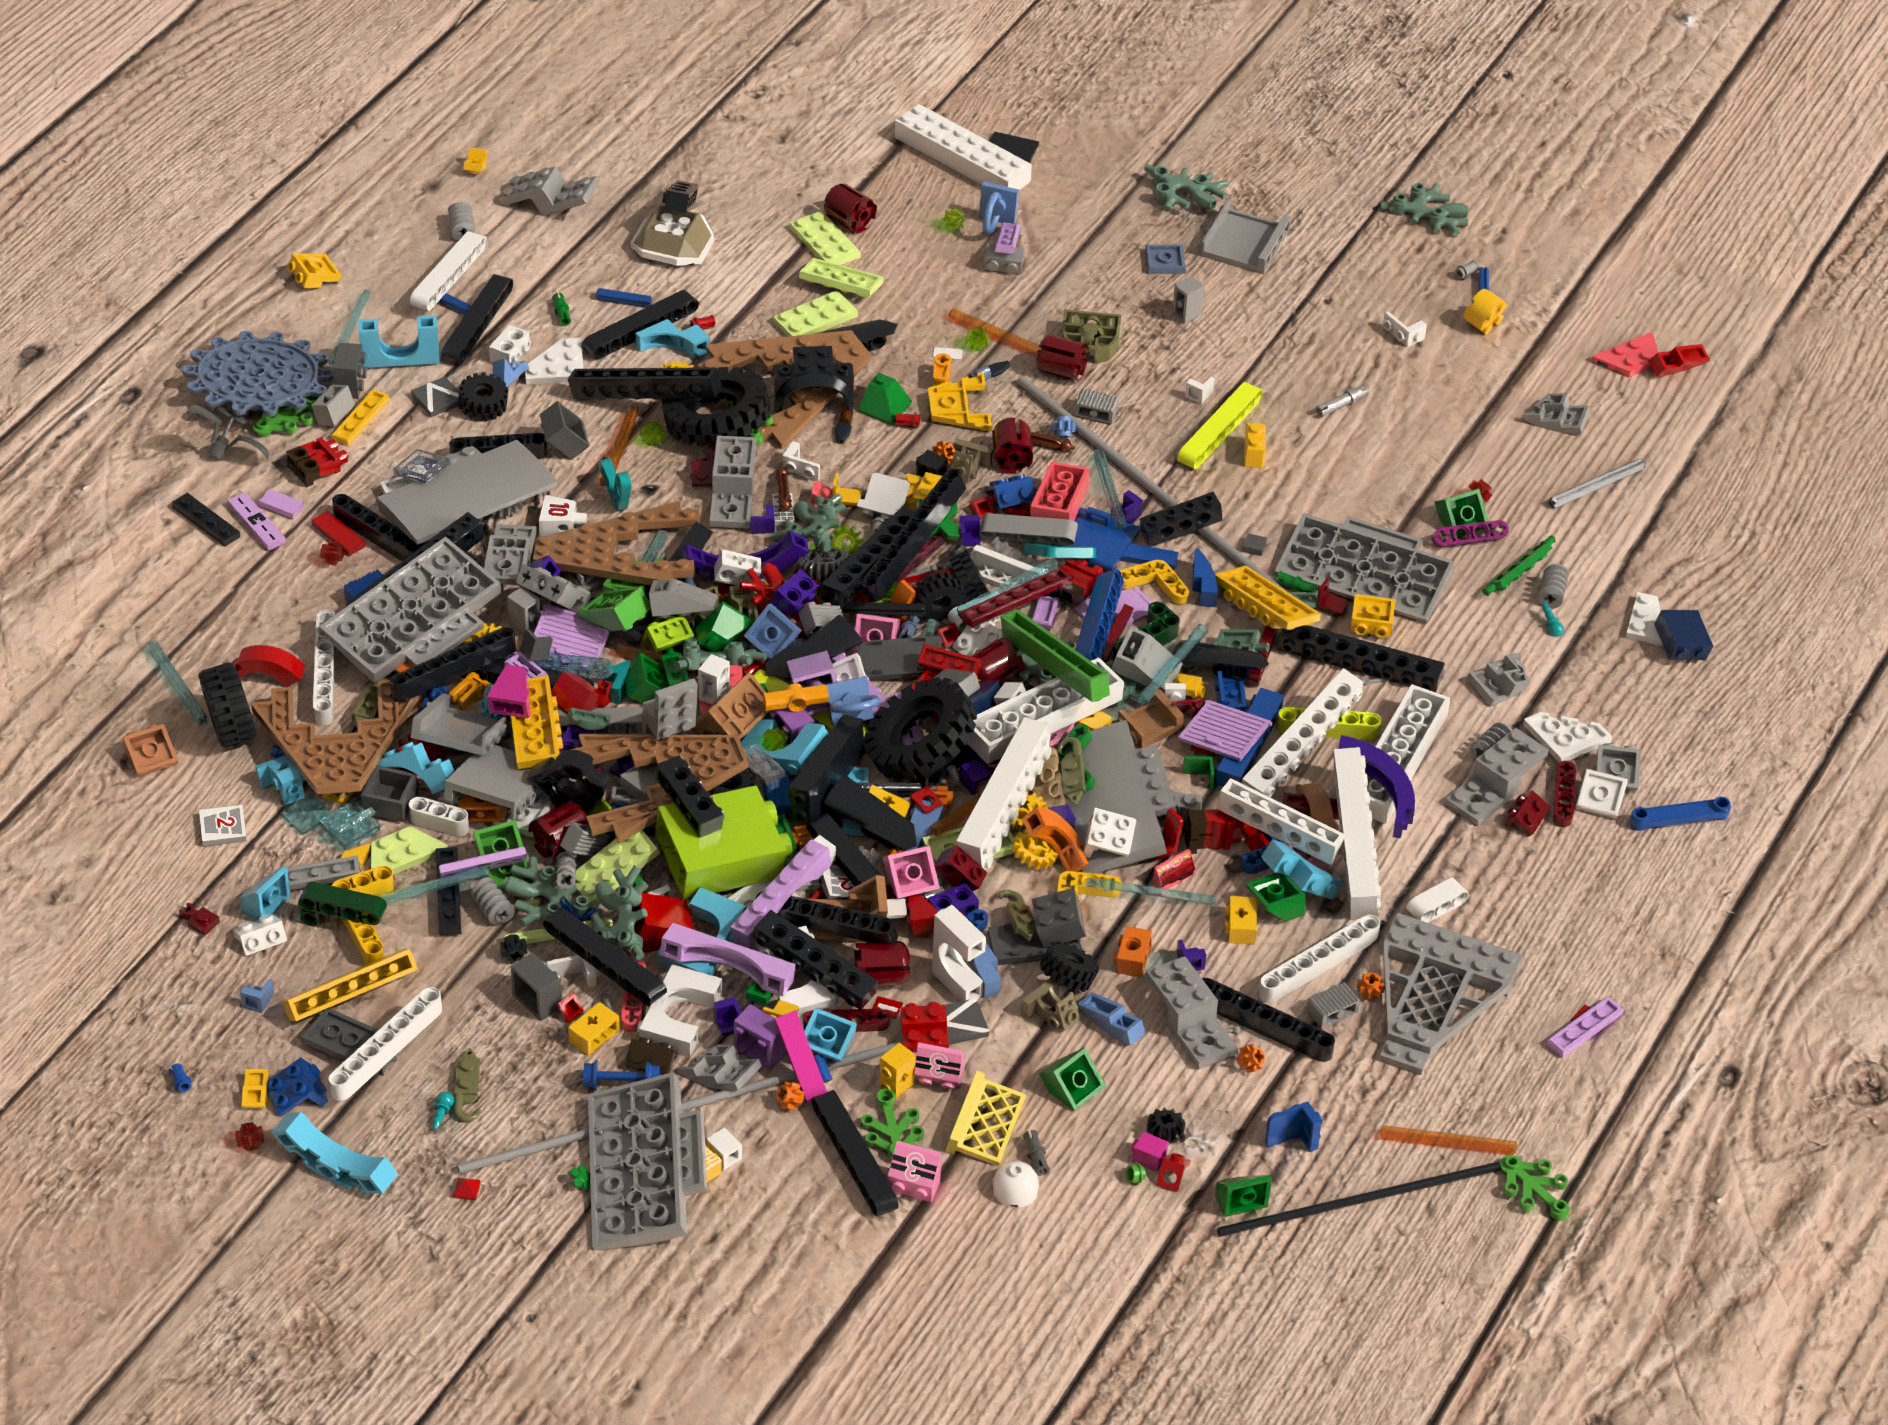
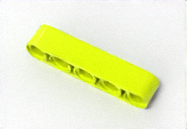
[1277,707,1381,741]

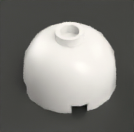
[993,1161,1039,1208]

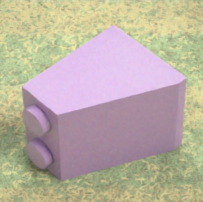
[787,651,837,715]

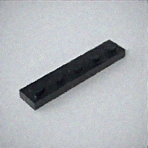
[436,847,462,936]

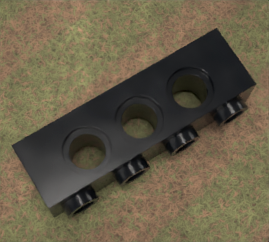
[662,180,699,213]
[1140,491,1223,547]
[655,755,725,838]

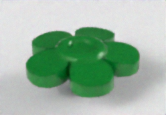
[570,1165,591,1191]

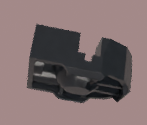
[527,750,609,812]

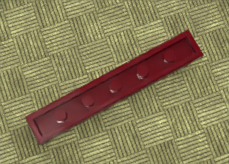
[960,568,1072,628]

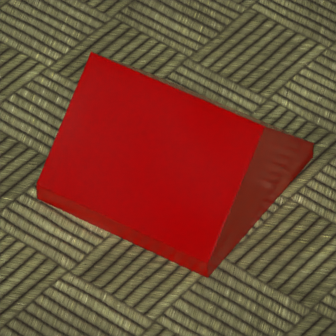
[551,671,608,714]

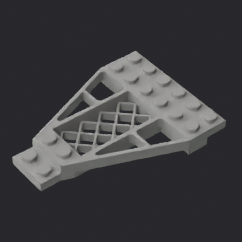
[1379,913,1523,1075]

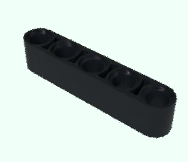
[449,433,547,459]
[807,813,886,887]

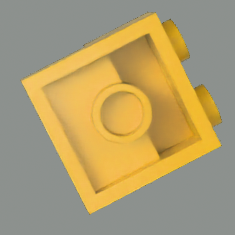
[288,253,341,289]
[904,472,942,510]
[1350,594,1396,638]

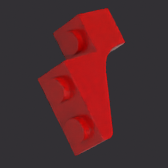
[905,894,963,937]

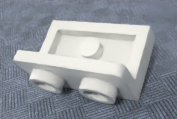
[233,914,287,955]

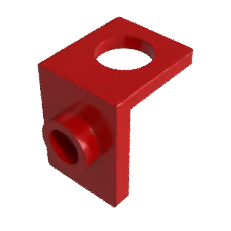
[908,786,943,814]
[1156,1153,1191,1191]

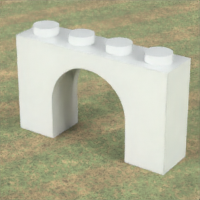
[932,905,986,1001]
[755,926,838,1017]
[637,964,722,1057]

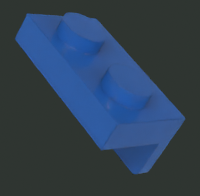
[1214,671,1247,712]

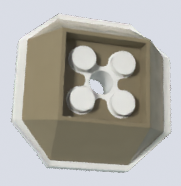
[631,205,714,266]

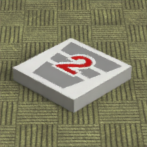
[199,805,247,846]
[820,865,855,900]

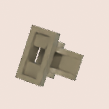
[948,438,993,483]
[1021,979,1080,1031]

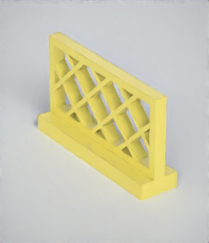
[945,1071,1026,1167]

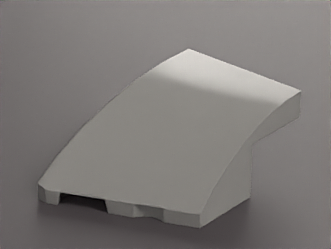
[1522,393,1590,434]
[1466,653,1530,706]
[677,1044,762,1091]

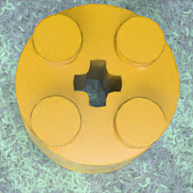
[1463,289,1507,335]

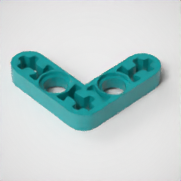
[599,458,631,511]
[1023,543,1096,558]

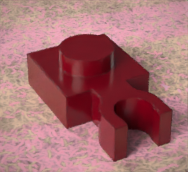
[179,902,220,935]

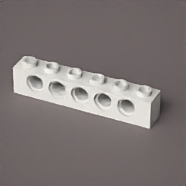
[1217,778,1345,865]

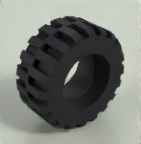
[198,662,256,748]

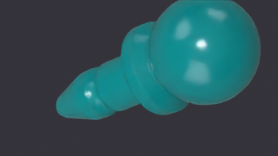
[1542,602,1564,637]
[433,1091,454,1130]

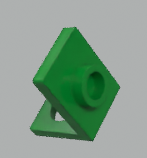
[1182,756,1214,789]

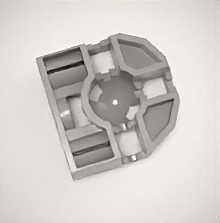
[516,564,591,612]

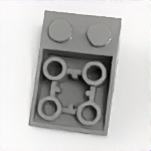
[649,578,718,618]
[1111,626,1183,693]

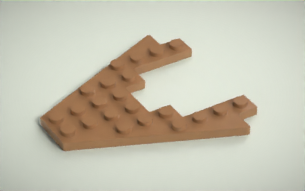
[698,330,871,449]
[533,501,700,585]
[251,680,419,794]
[571,734,749,843]

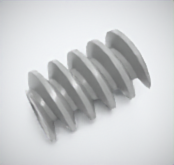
[448,202,475,241]
[1538,564,1569,609]
[1470,722,1512,760]
[471,877,515,925]

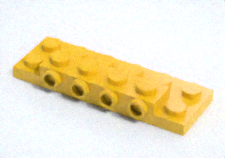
[1215,566,1321,630]
[511,675,564,769]

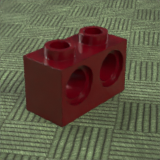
[934,845,988,891]

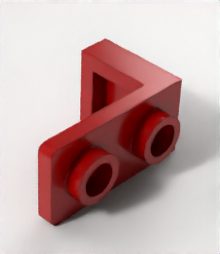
[1153,808,1183,860]

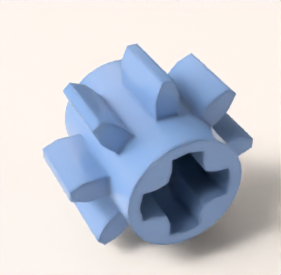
[1052,416,1075,438]

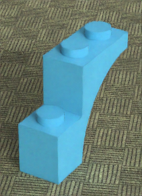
[636,319,710,358]
[378,742,455,794]
[1261,840,1344,900]

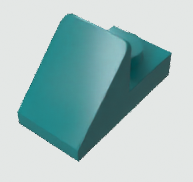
[602,660,632,704]

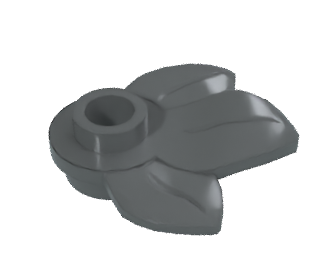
[936,544,974,569]

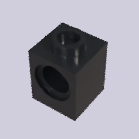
[915,450,947,477]

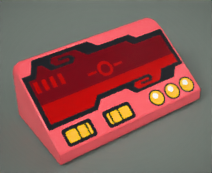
[1153,849,1196,891]

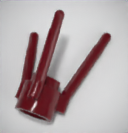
[1171,696,1205,731]

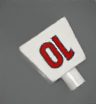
[539,495,587,536]

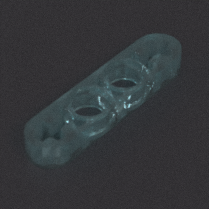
[534,653,613,679]

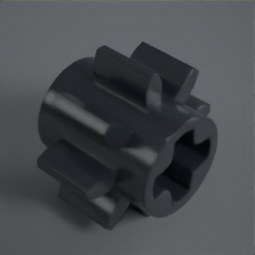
[500,934,528,962]

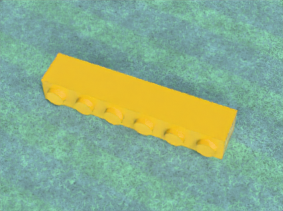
[281,949,418,1021]

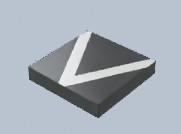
[411,377,459,417]
[945,998,989,1045]

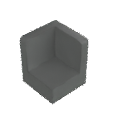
[520,629,553,661]

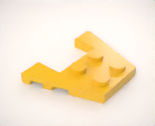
[928,372,992,431]

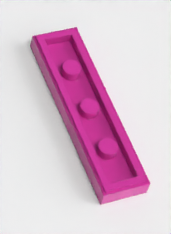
[774,1010,827,1104]

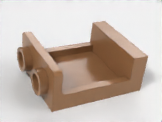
[1117,689,1184,748]

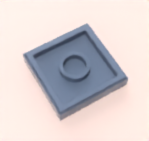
[1145,245,1186,274]

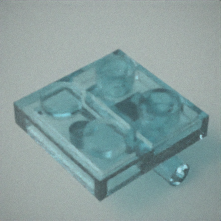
[319,800,380,850]

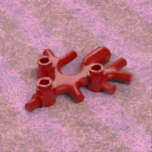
[739,563,820,638]

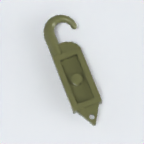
[352,678,390,729]
[1057,737,1086,806]
[998,890,1037,941]
[453,1048,481,1122]

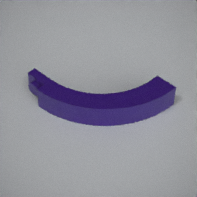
[682,531,809,581]
[1338,735,1415,838]

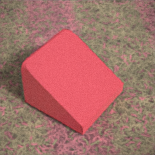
[811,480,833,504]

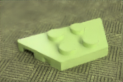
[371,826,448,875]

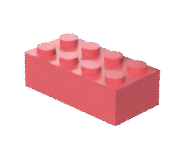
[1030,462,1090,521]

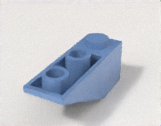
[898,800,943,851]

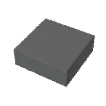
[1242,533,1267,556]

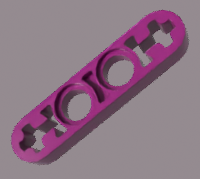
[1432,520,1509,547]

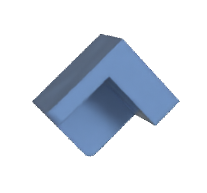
[240,979,274,1013]

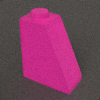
[487,664,530,719]

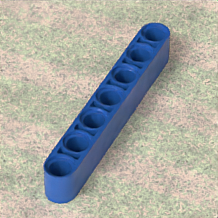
[1075,569,1124,661]

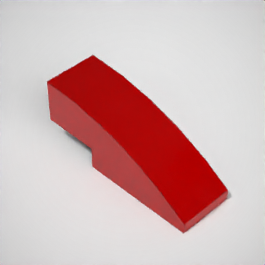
[1648,344,1710,377]

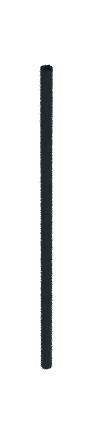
[1217,1162,1501,1237]

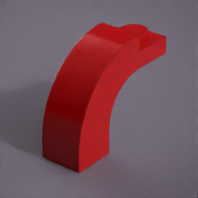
[231,645,306,687]

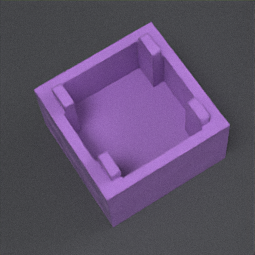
[769,708,814,748]
[734,1004,787,1070]

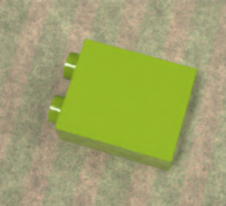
[655,785,793,900]

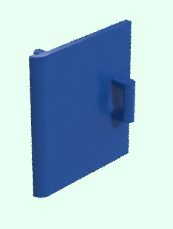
[1040,507,1141,571]

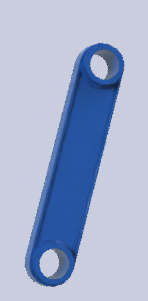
[1630,796,1731,831]

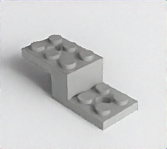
[498,166,600,216]
[709,436,757,529]
[484,524,537,585]
[642,678,698,740]
[1445,728,1549,826]
[1146,956,1239,1069]

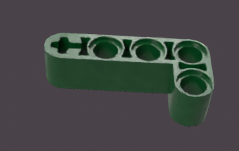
[1113,602,1180,661]
[298,882,387,926]

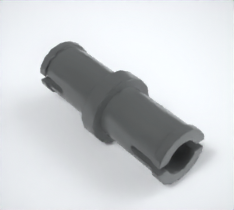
[1023,1130,1050,1176]

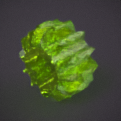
[830,524,864,555]

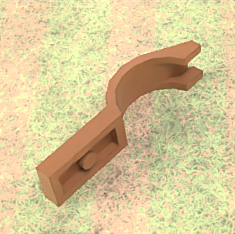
[1296,781,1343,854]

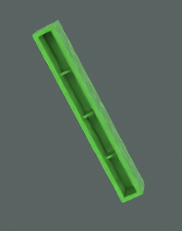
[1000,610,1110,702]

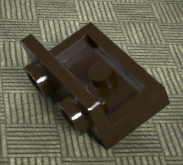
[624,1037,678,1075]

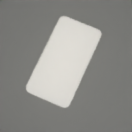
[933,347,963,359]

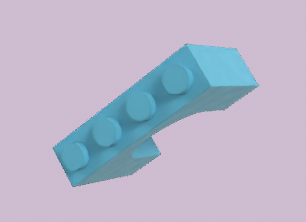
[358,315,440,368]
[741,718,828,775]
[657,887,747,976]

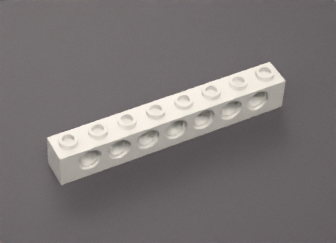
[1242,668,1364,798]

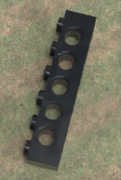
[753,909,878,1011]

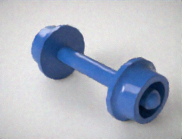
[580,1060,662,1091]

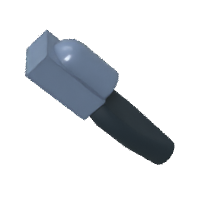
[970,361,1011,381]

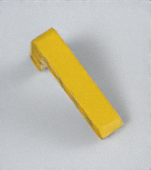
[332,866,394,965]

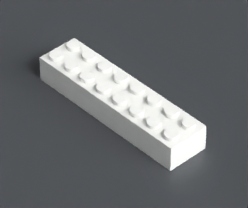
[895,104,1032,190]
[967,657,1124,764]
[1367,684,1450,824]
[956,717,1052,870]
[1334,747,1381,920]

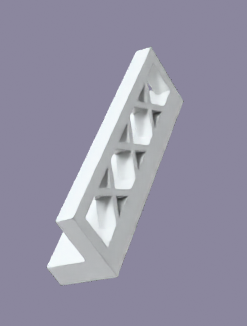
[972,545,1049,602]

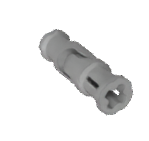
[556,851,576,889]

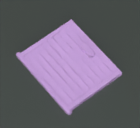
[1071,586,1152,630]
[534,604,611,672]
[1178,700,1272,761]

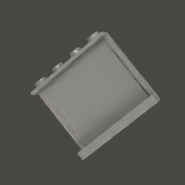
[1199,199,1291,274]
[411,693,513,755]
[444,745,542,821]

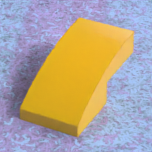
[241,1069,269,1108]

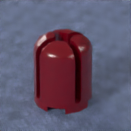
[824,184,877,233]
[1036,335,1089,381]
[992,418,1033,474]
[971,637,1024,686]
[528,802,588,859]
[854,941,910,986]

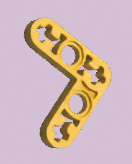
[1119,560,1189,604]
[1057,871,1122,897]

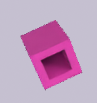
[1131,1132,1169,1172]

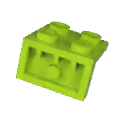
[639,616,694,652]

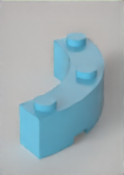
[271,1112,398,1194]

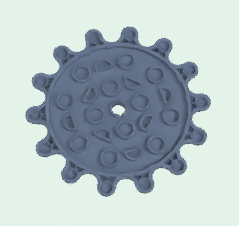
[181,331,333,417]

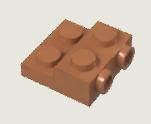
[123,724,178,777]

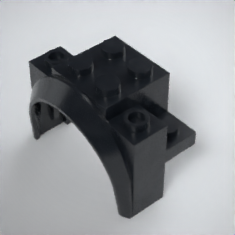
[773,346,854,414]

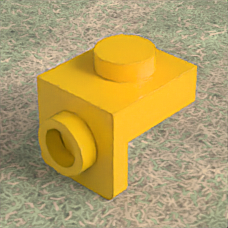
[463,147,487,174]
[1174,673,1205,699]

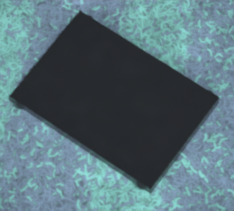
[989,131,1040,163]

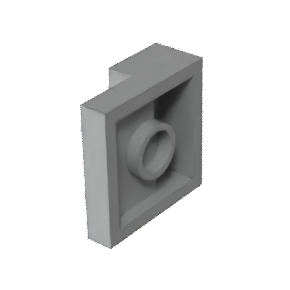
[1595,743,1641,791]

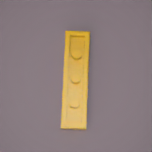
[331,389,390,446]

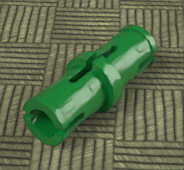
[552,293,571,326]
[1276,571,1318,593]

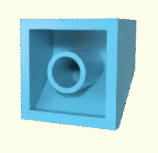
[804,1008,857,1062]

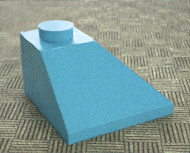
[240,866,291,921]

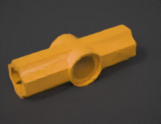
[763,684,829,712]

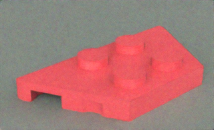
[1592,332,1659,377]

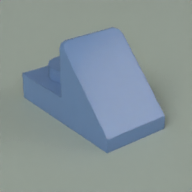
[493,359,529,387]

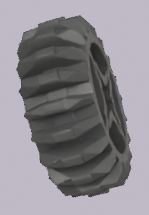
[797,547,851,584]

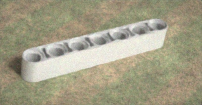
[410,231,487,311]
[313,609,336,726]
[1259,915,1380,1003]
[329,987,442,1101]

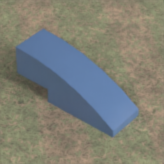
[971,943,1001,998]
[1077,992,1145,1046]

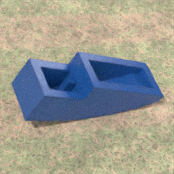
[1192,549,1217,607]

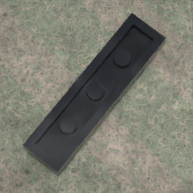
[172,493,240,547]

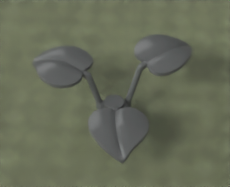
[188,405,269,459]

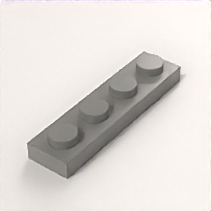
[271,855,360,890]

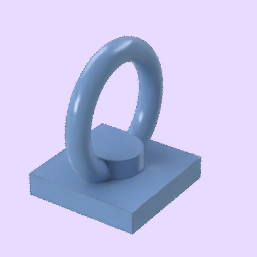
[979,181,1019,236]
[744,604,802,659]
[824,676,881,726]

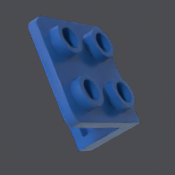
[985,474,1036,509]
[267,1057,328,1116]
[1265,1101,1322,1152]

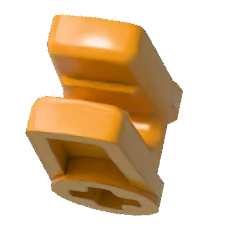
[933,353,952,386]
[449,672,490,711]

